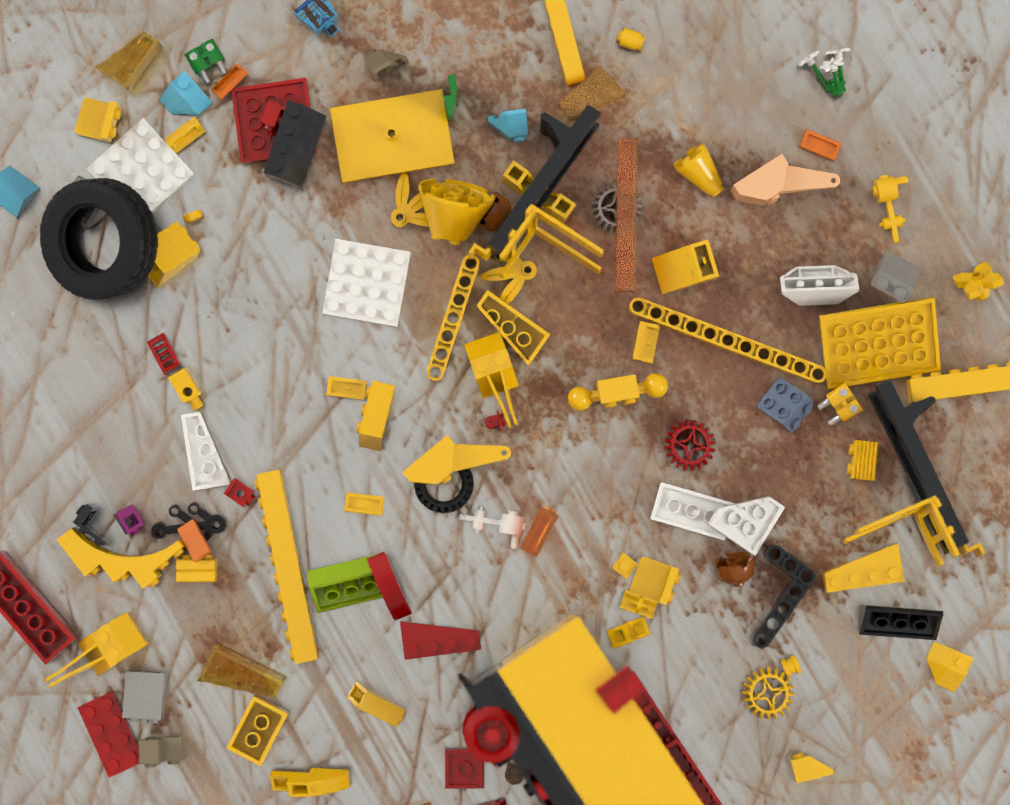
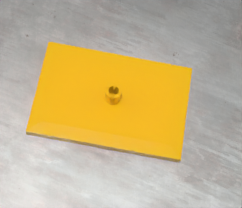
[330,89,455,183]
[819,297,941,389]

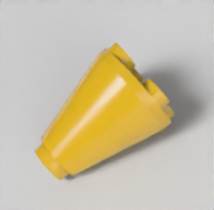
[673,143,724,198]

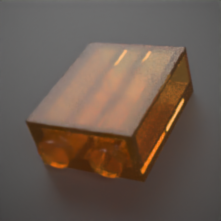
[519,505,558,557]

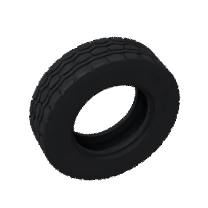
[40,178,158,300]

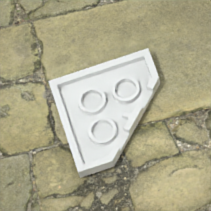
[708,496,785,556]

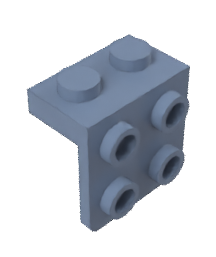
[758,378,815,434]

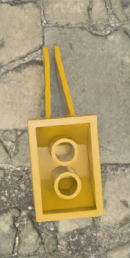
[464,332,519,428]
[402,435,511,485]
[44,612,149,688]

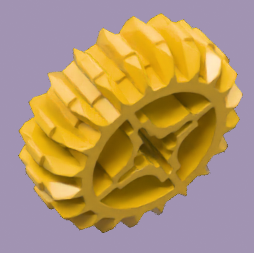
[742,667,795,720]

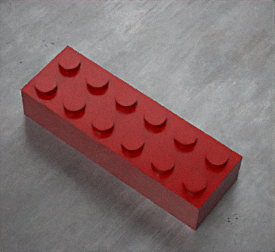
[0,551,79,665]

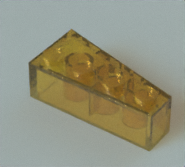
[198,643,287,698]

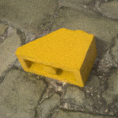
[789,752,835,784]

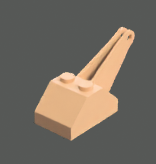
[730,154,840,206]

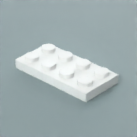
[650,482,735,540]

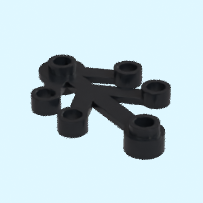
[151,502,226,551]

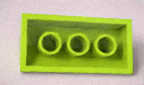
[307,554,383,613]

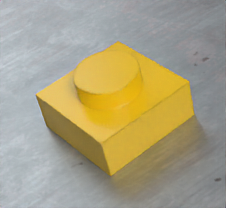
[611,553,638,579]

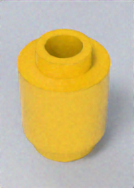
[616,27,645,51]

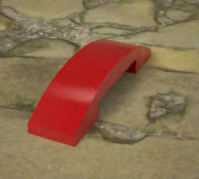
[367,551,412,621]

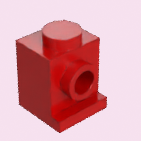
[260,100,286,133]
[223,478,255,507]

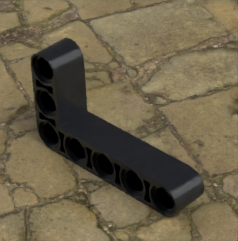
[751,545,815,648]

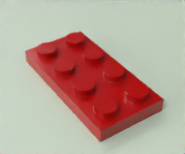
[77,690,139,778]

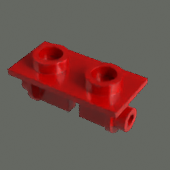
[485,410,505,431]

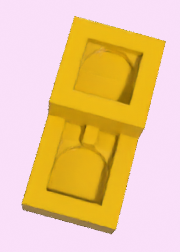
[607,616,651,649]

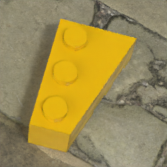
[356,381,395,451]

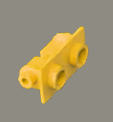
[164,116,206,154]

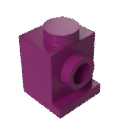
[113,504,144,536]

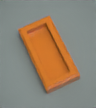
[211,64,248,100]
[799,129,842,162]
[177,519,212,562]

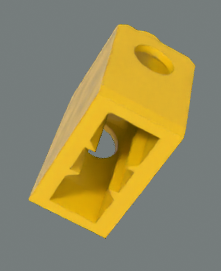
[168,366,203,411]

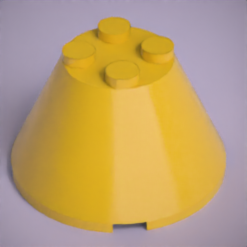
[418,179,495,245]

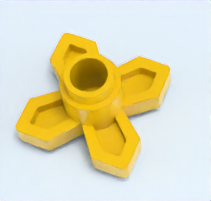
[952,262,1004,300]

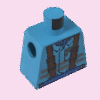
[293,0,339,37]

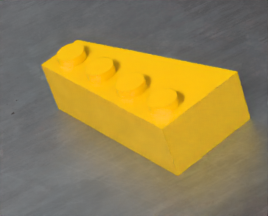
[477,290,551,366]
[821,543,904,593]

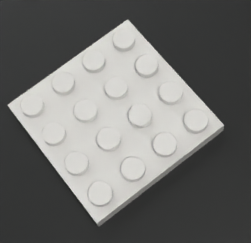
[86,118,195,213]
[322,239,411,327]

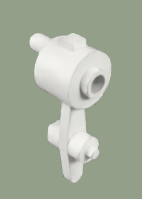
[458,506,527,549]

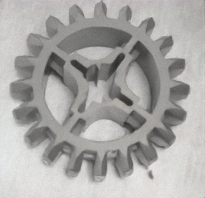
[591,182,643,234]

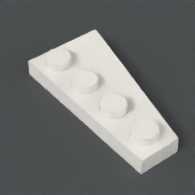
[181,412,231,491]

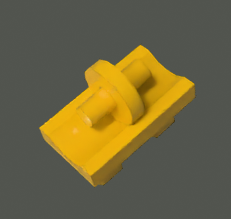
[619,590,658,619]

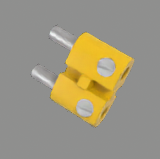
[817,382,864,426]

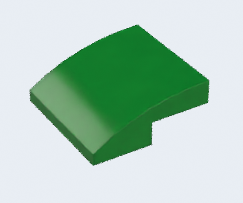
[444,74,457,122]

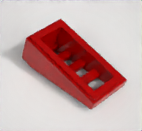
[147,333,182,375]

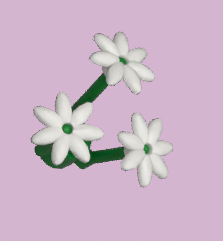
[798,48,851,96]

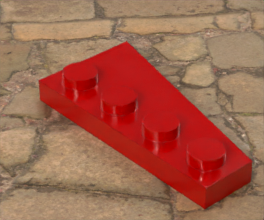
[400,621,481,660]

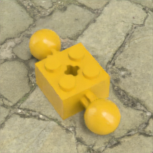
[568,373,668,411]

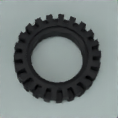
[414,468,474,513]

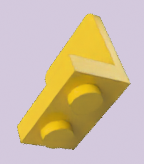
[75,97,122,143]
[629,556,681,605]

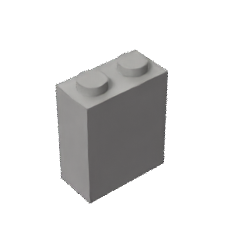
[870,250,920,303]
[122,670,167,723]

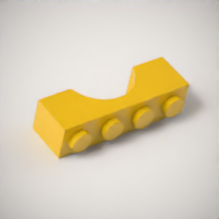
[501,160,576,224]

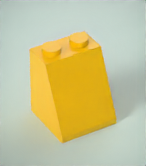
[148,221,200,288]

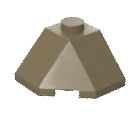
[364,49,409,82]

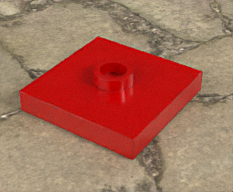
[445,749,484,789]

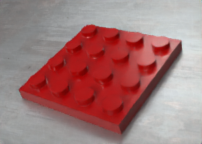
[231,78,317,164]

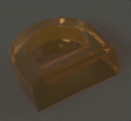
[505,763,524,785]

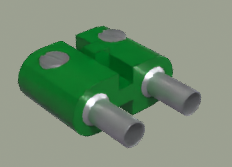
[184,38,228,84]

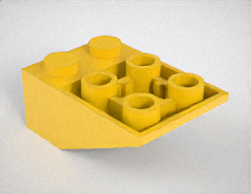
[651,240,719,295]

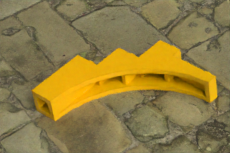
[57,527,186,589]

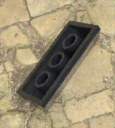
[859,605,944,640]

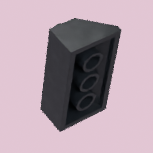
[263,100,327,188]

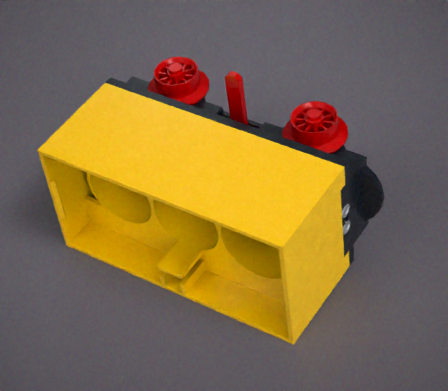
[457,615,703,805]

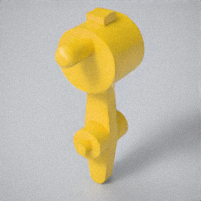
[871,175,908,244]

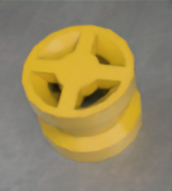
[780,655,802,678]

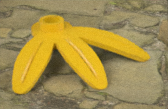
[391,173,429,227]
[481,254,537,304]

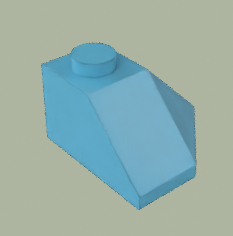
[159,71,213,116]
[488,109,528,143]

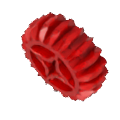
[664,419,716,471]

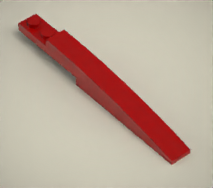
[633,671,722,805]

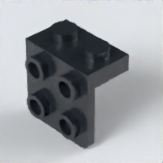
[73,503,112,546]

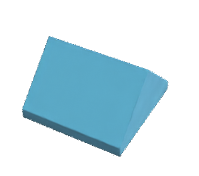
[0,165,40,218]

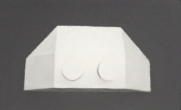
[780,265,859,306]

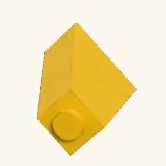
[347,681,406,727]

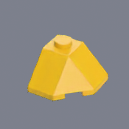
[926,641,974,692]

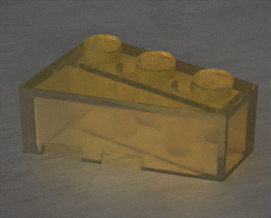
[95,31,163,93]

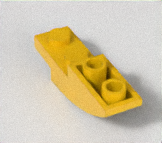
[270,768,351,797]

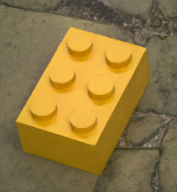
[226,694,290,766]

